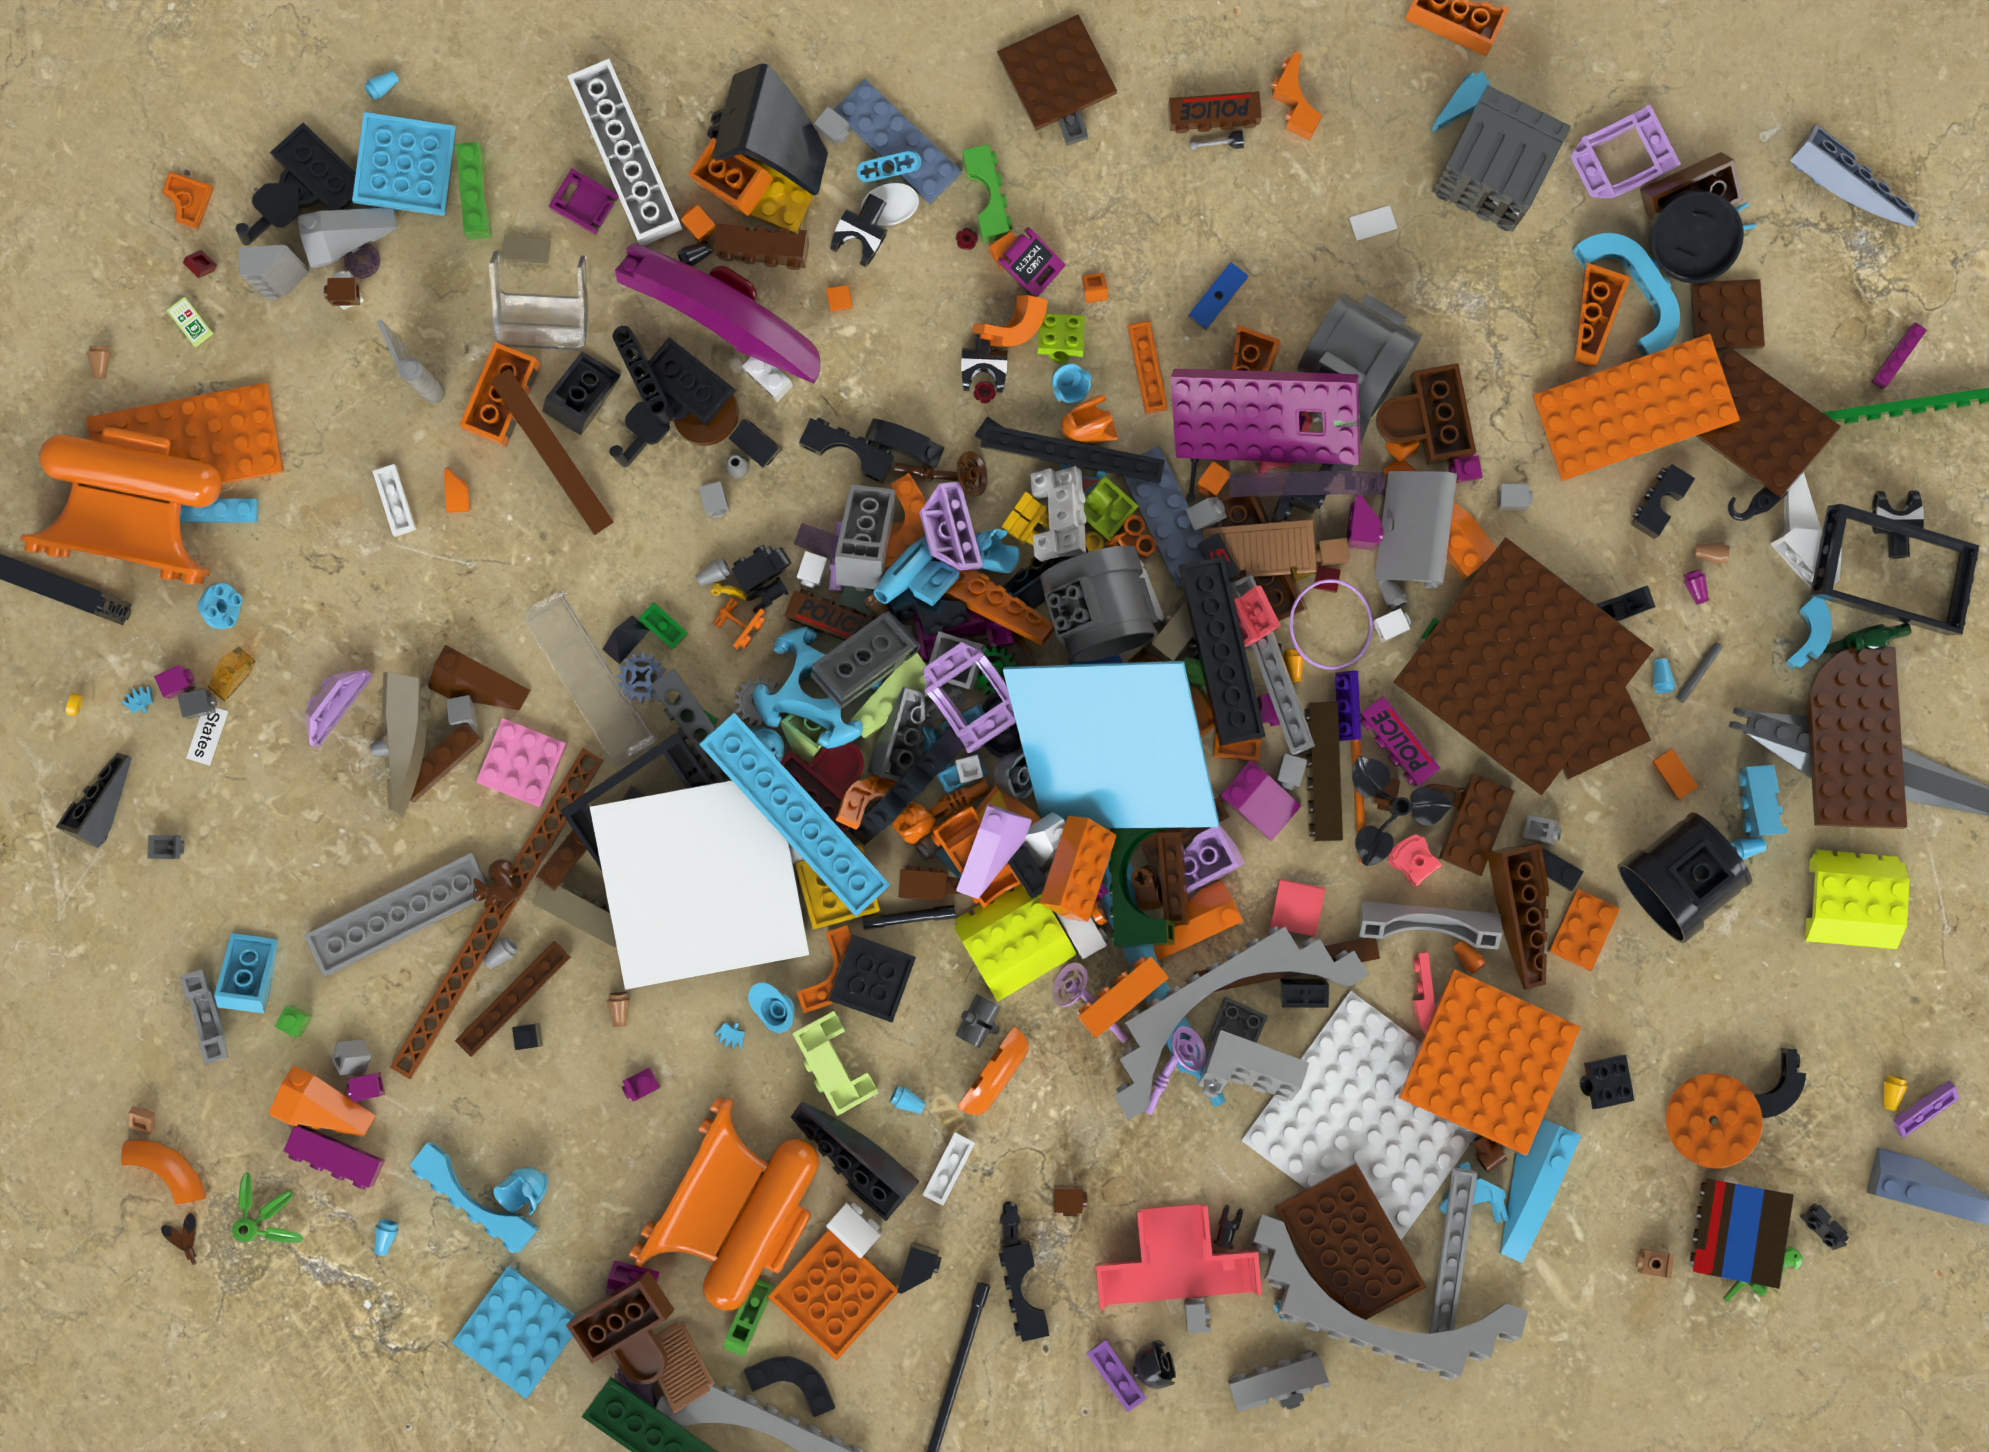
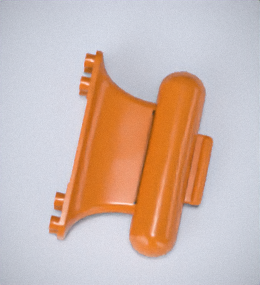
[21,427,222,585]
[629,1097,820,1311]

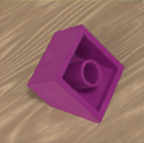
[1346,495,1384,550]

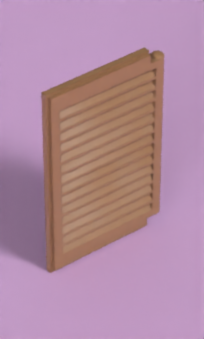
[655,1323,714,1413]

